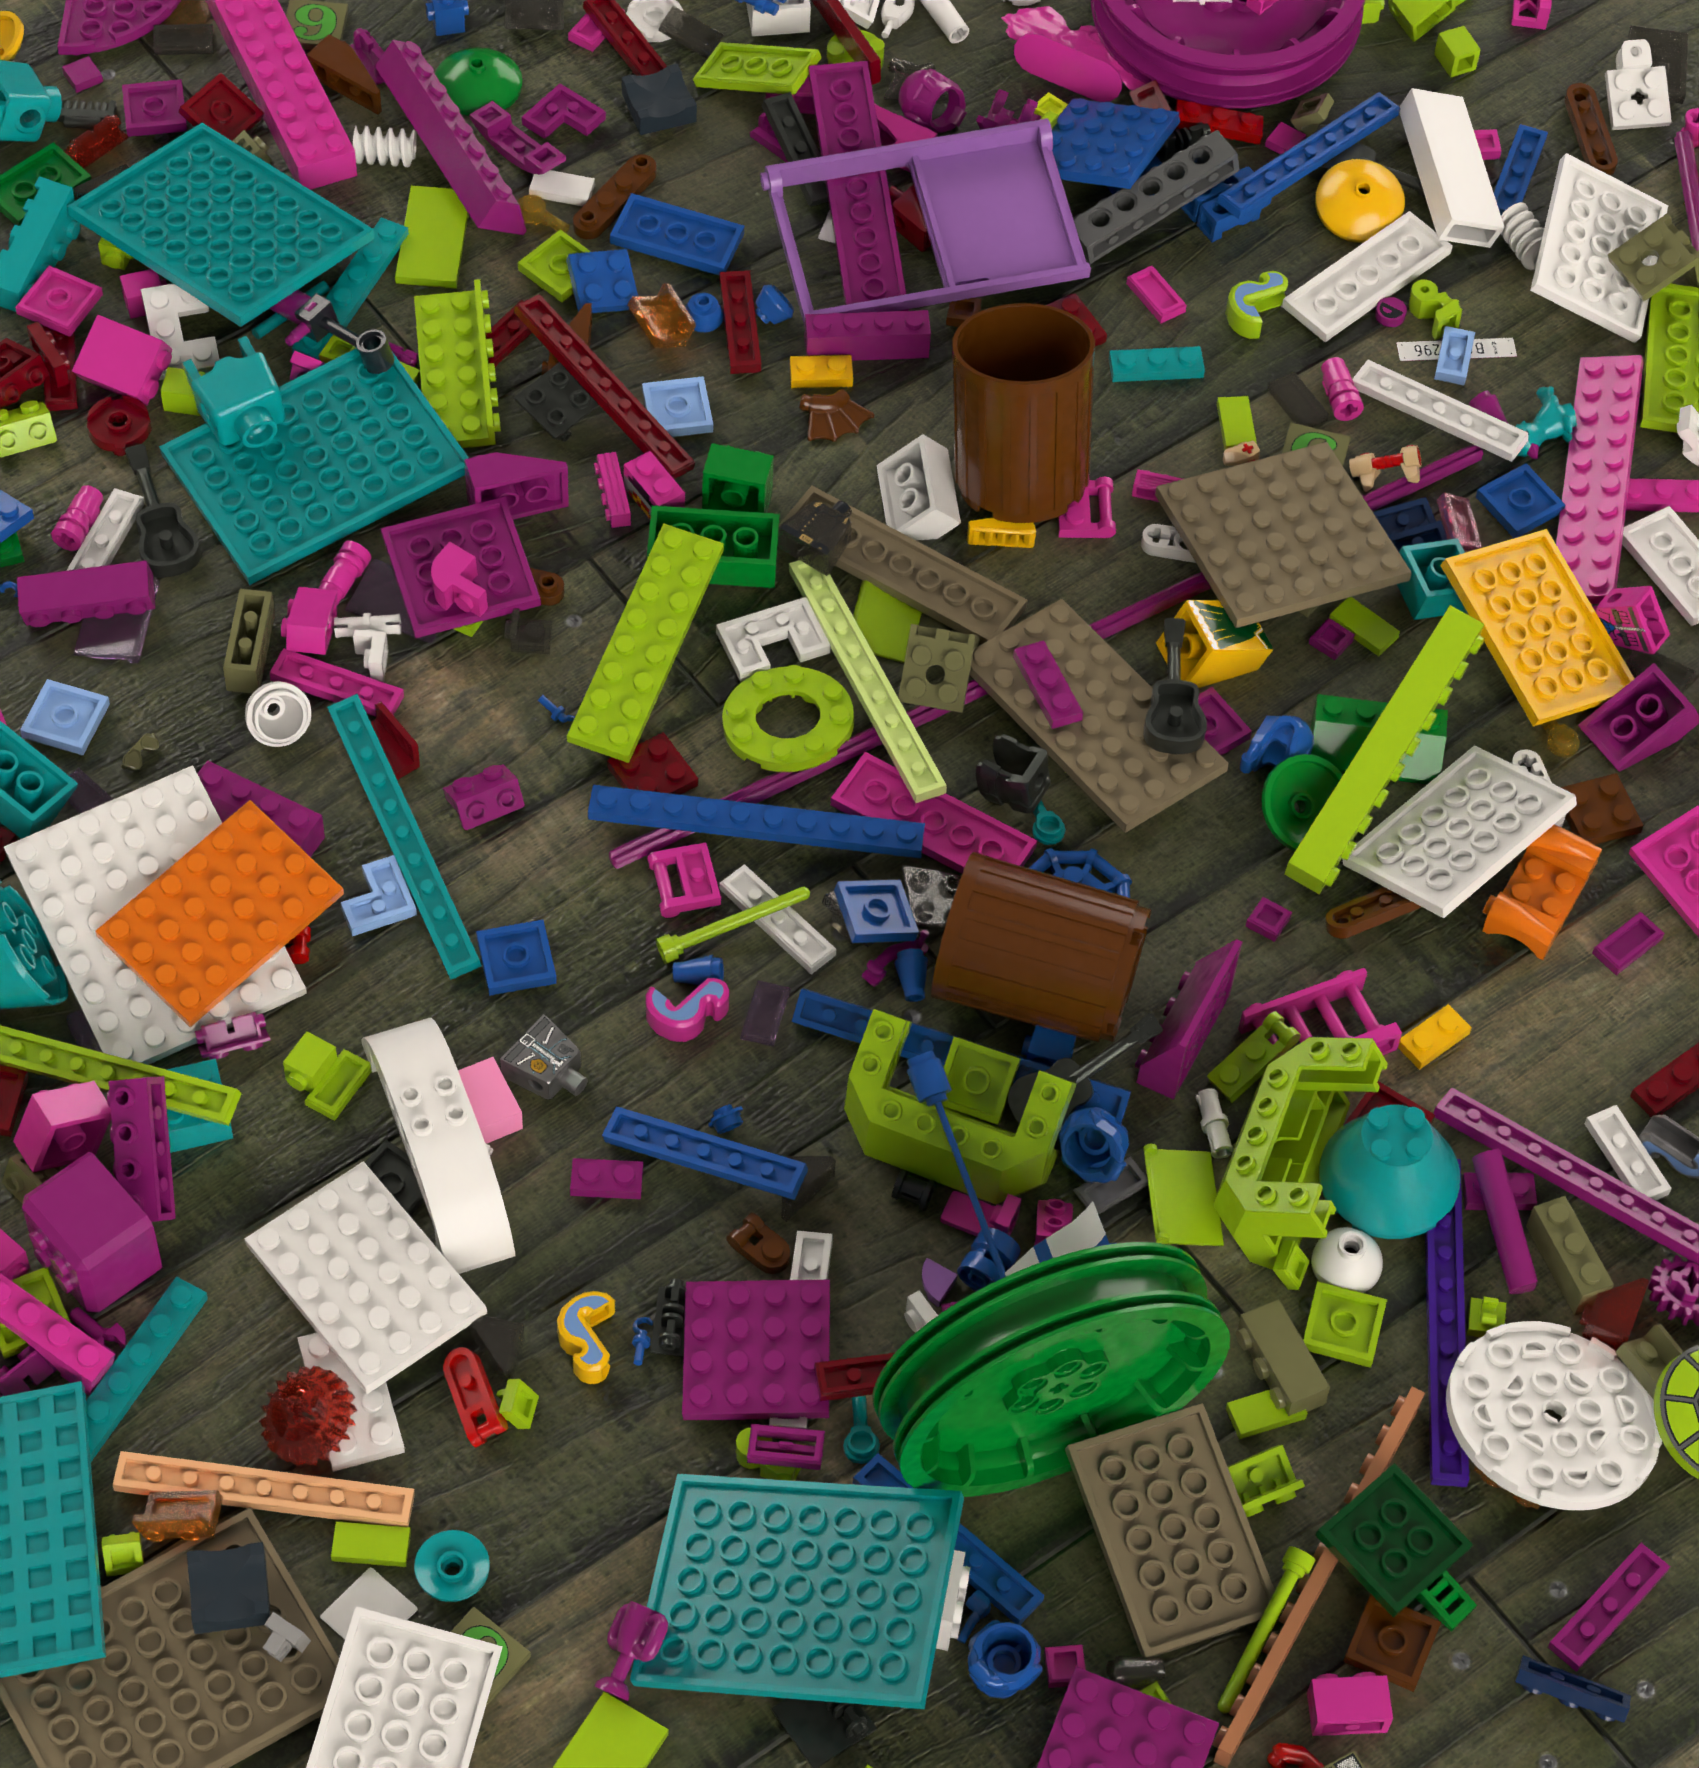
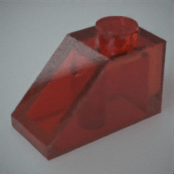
[1579,1278,1650,1351]

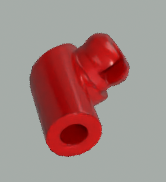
[1267,1742,1325,1768]

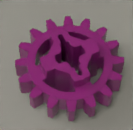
[1647,1255,1699,1326]

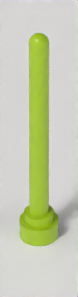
[655,887,810,964]
[1217,1546,1316,1714]

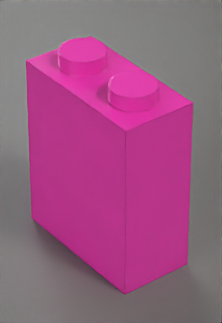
[72,314,173,406]

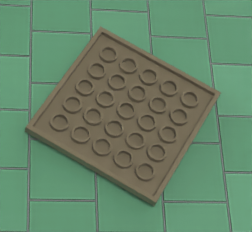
[1155,442,1411,628]

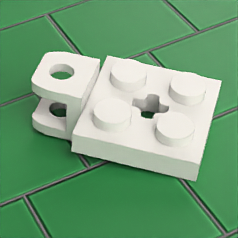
[1605,39,1672,130]

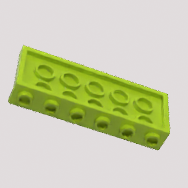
[414,279,501,448]

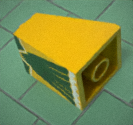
[1156,600,1273,688]

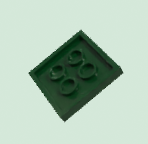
[1315,1463,1473,1618]

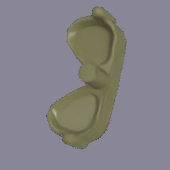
[121,733,159,771]

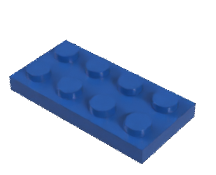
[610,193,745,275]

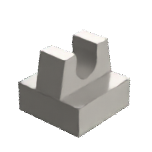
[263,1612,311,1662]

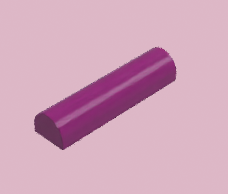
[1472,1148,1538,1294]

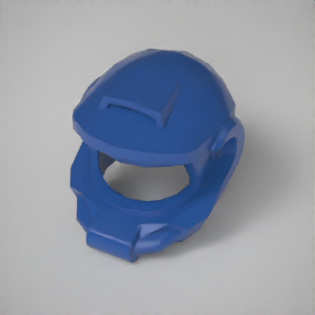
[1239,715,1314,773]
[1059,1107,1130,1183]
[968,1620,1043,1699]

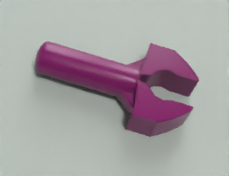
[69,1307,127,1361]

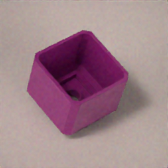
[22,1152,163,1312]

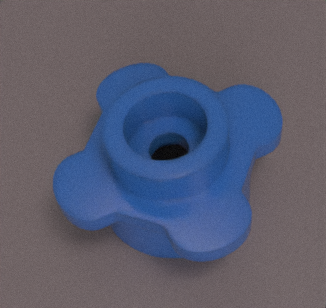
[708,1104,743,1134]

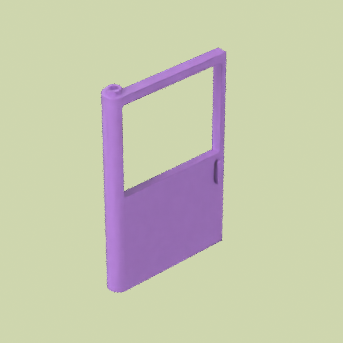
[760,118,1091,327]

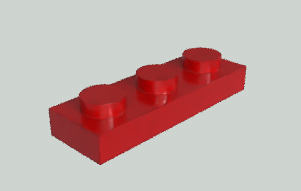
[1175,99,1264,145]

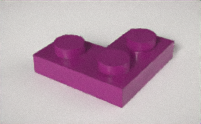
[522,83,606,139]

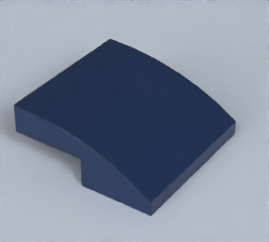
[1373,497,1449,552]

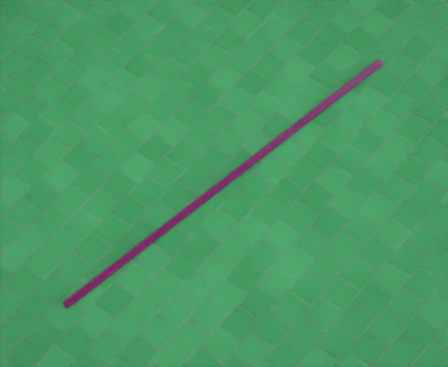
[609,444,1484,869]

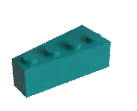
[0,176,81,312]

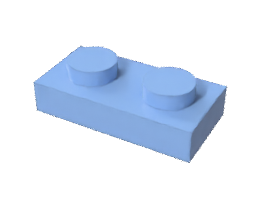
[1434,326,1475,385]

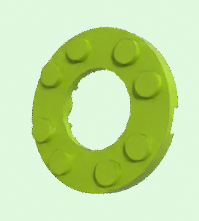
[722,665,854,772]

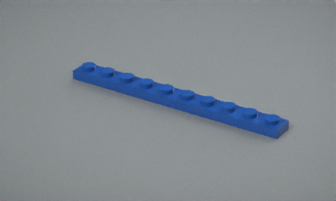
[588,785,925,858]
[791,988,1132,1124]

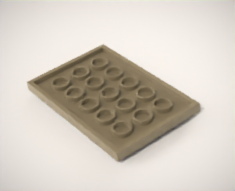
[1065,1403,1283,1660]

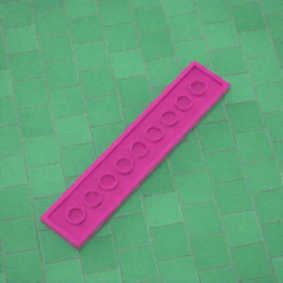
[1556,355,1643,604]

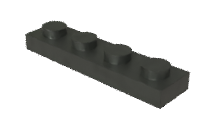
[761,92,829,207]

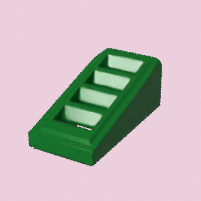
[1415,1570,1477,1632]

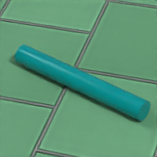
[251,281,330,340]

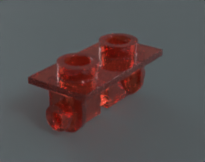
[64,115,129,169]

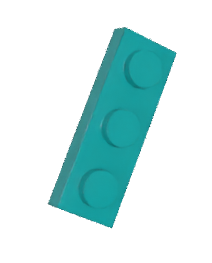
[1108,346,1205,382]

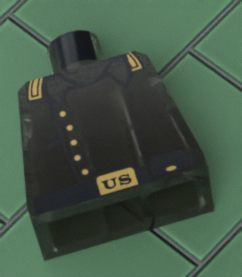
[778,501,852,576]

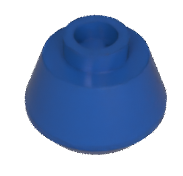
[755,284,794,324]
[682,293,724,333]

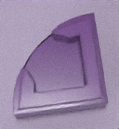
[922,1258,958,1307]

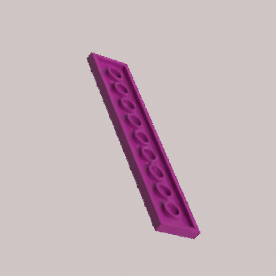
[809,61,909,311]

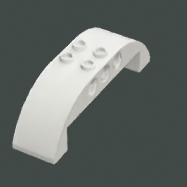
[362,1018,515,1274]

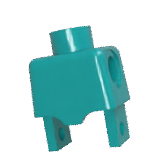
[0,60,62,142]
[182,336,286,448]

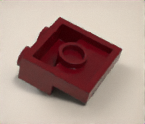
[0,338,49,409]

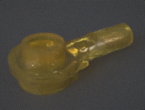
[517,195,570,233]
[1541,720,1580,757]

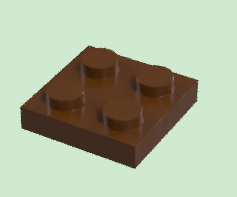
[1560,773,1644,845]
[1343,1594,1441,1692]

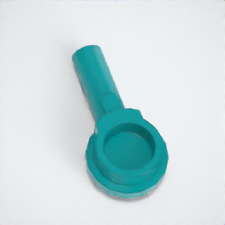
[1032,800,1066,845]
[843,1396,880,1464]

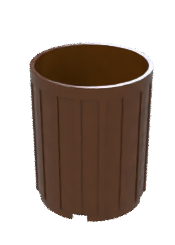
[952,303,1095,523]
[931,852,1151,1042]

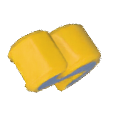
[557,1291,615,1384]

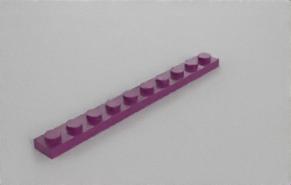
[1433,1088,1699,1265]

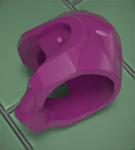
[898,68,967,133]

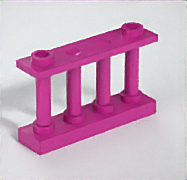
[1238,968,1402,1055]

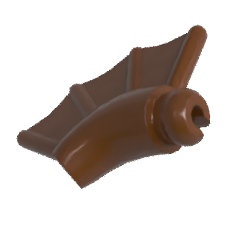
[799,389,875,442]

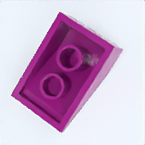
[464,452,569,519]
[1578,663,1699,772]

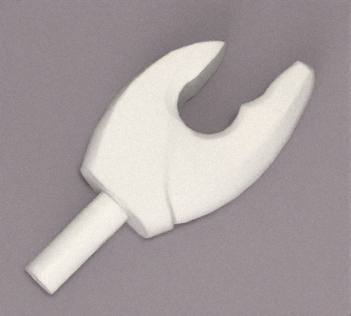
[881,0,915,38]

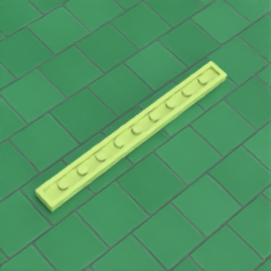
[789,554,947,803]

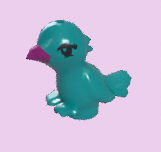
[1515,386,1577,459]

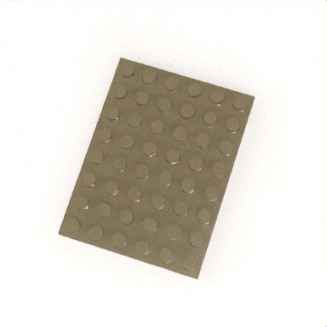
[0,1508,339,1768]

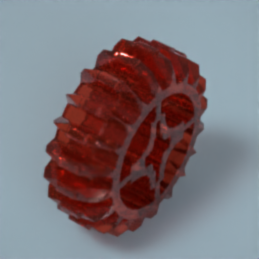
[259,1366,358,1466]

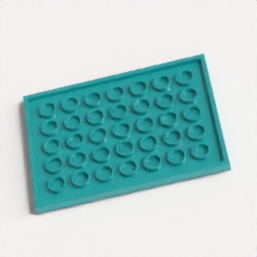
[67,123,374,327]
[159,348,469,585]
[630,1474,964,1709]

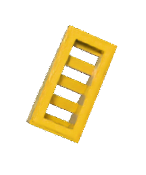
[966,517,1036,548]

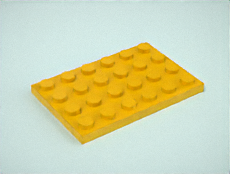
[1440,529,1635,727]

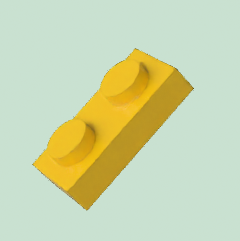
[790,355,853,388]
[1398,1004,1472,1070]

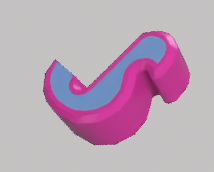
[646,978,729,1042]

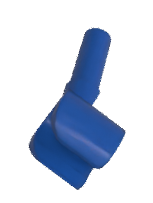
[957,1590,991,1644]

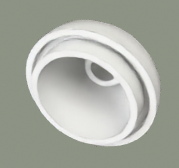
[245,681,311,747]
[1311,1227,1383,1293]

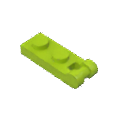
[1207,1011,1301,1103]

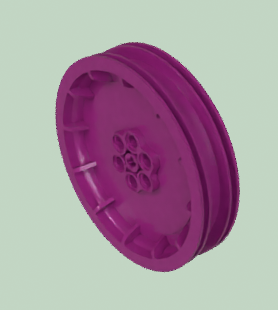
[1091,0,1365,109]

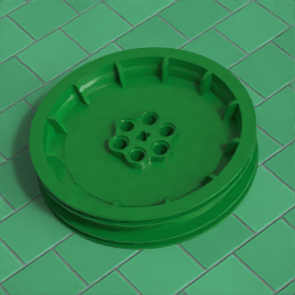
[872,1242,1230,1497]

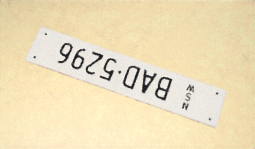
[1396,338,1517,361]

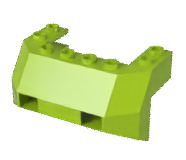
[844,1009,1077,1204]
[1213,1037,1388,1269]

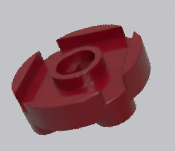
[87,396,152,456]

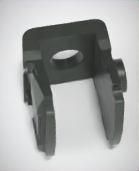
[976,734,1051,813]

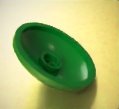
[435,47,523,116]
[1262,754,1343,851]

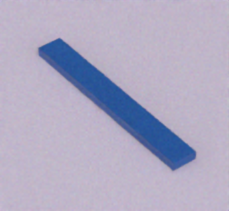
[1217,92,1400,219]

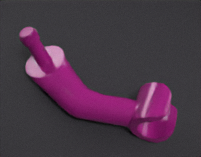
[861,930,929,987]

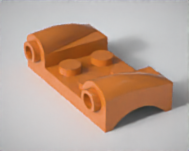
[1482,824,1602,960]

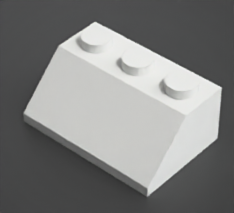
[876,434,961,541]

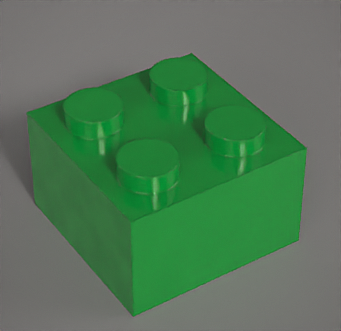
[702,443,774,513]

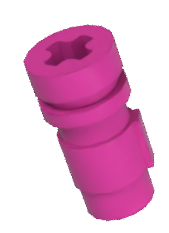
[1321,357,1364,421]
[51,486,104,551]
[318,541,372,606]

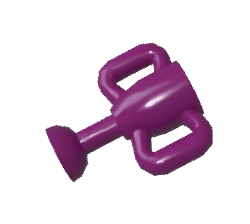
[594,1601,668,1701]

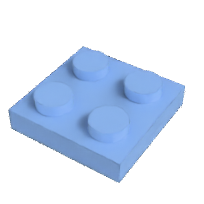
[642,376,713,437]
[20,679,110,755]

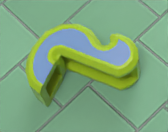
[1225,271,1288,339]

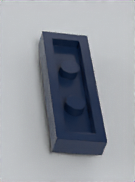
[1515,1655,1631,1723]

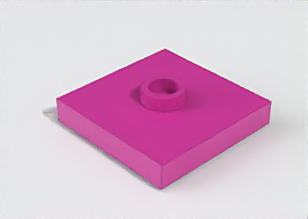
[15,265,103,337]

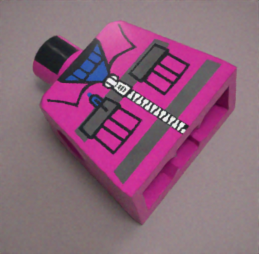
[1593,586,1670,654]

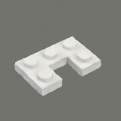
[141,284,220,380]
[716,597,831,682]

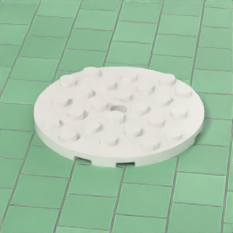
[1446,1321,1662,1510]

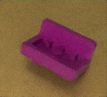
[443,764,525,830]

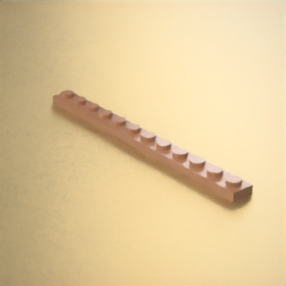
[1212,1386,1425,1768]

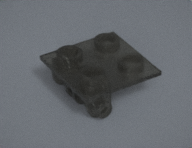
[901,865,961,937]

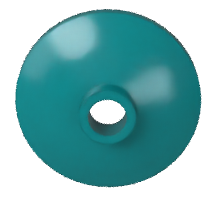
[414,1530,490,1602]

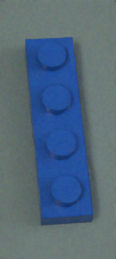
[1494,124,1548,215]

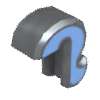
[1639,1115,1699,1179]

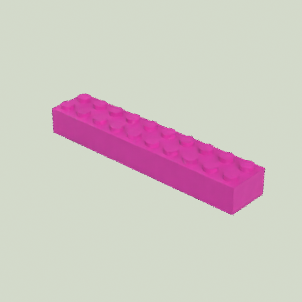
[205,0,357,190]

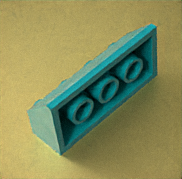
[0,721,78,839]

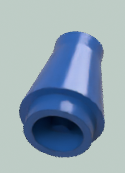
[894,949,928,1002]
[673,954,724,986]

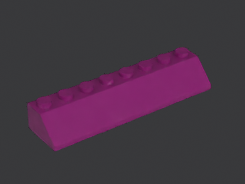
[376,40,527,235]

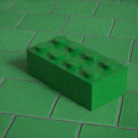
[647,506,780,588]

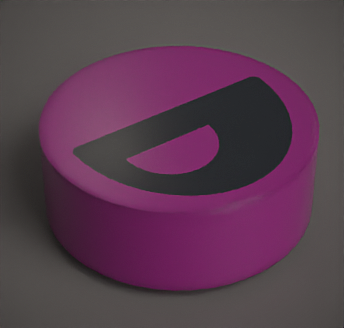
[1375,297,1407,327]

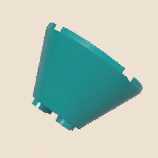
[0,880,68,1009]
[1319,1104,1460,1239]

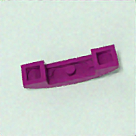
[469,101,566,175]

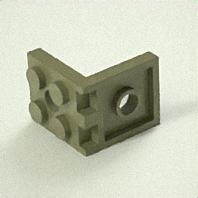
[1607,213,1699,302]
[898,624,980,713]

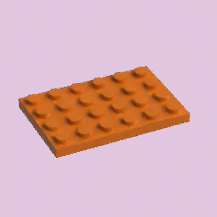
[95,800,344,1027]

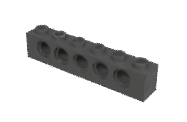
[1073,130,1240,264]

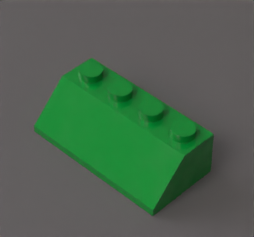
[1310,694,1448,784]

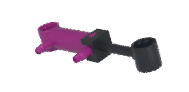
[269,290,395,374]

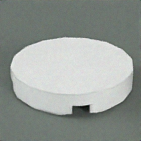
[626,0,683,42]

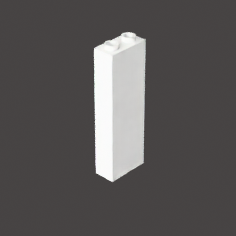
[1399,88,1505,248]

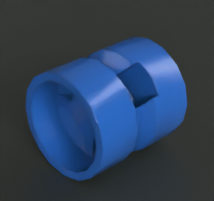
[957,1227,1021,1291]

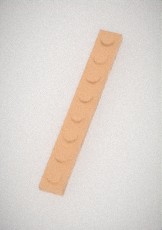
[113,1451,415,1527]

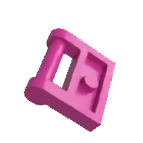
[1058,476,1116,538]
[647,842,721,918]

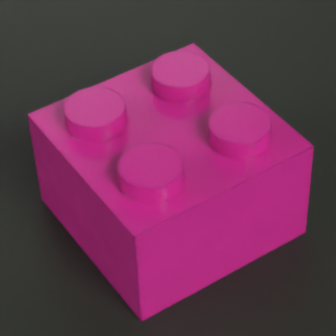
[13,1081,111,1173]

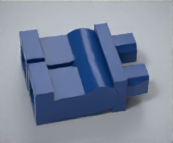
[1181,166,1272,242]

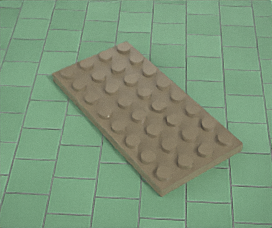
[970,599,1229,833]

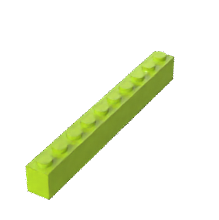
[1284,605,1485,894]

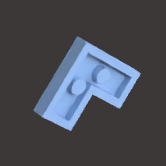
[341,855,417,936]

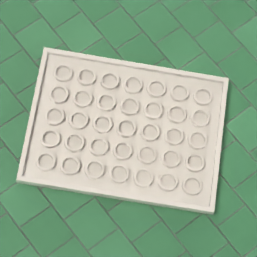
[4,765,307,1065]

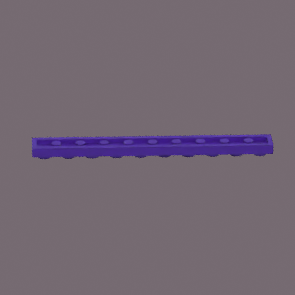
[1425,1159,1469,1487]

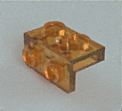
[627,283,696,348]
[132,1490,223,1542]

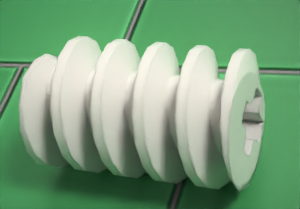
[353,126,417,168]
[1500,202,1544,270]

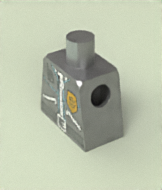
[500,1014,588,1099]

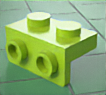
[0,401,57,458]
[1227,1445,1305,1517]

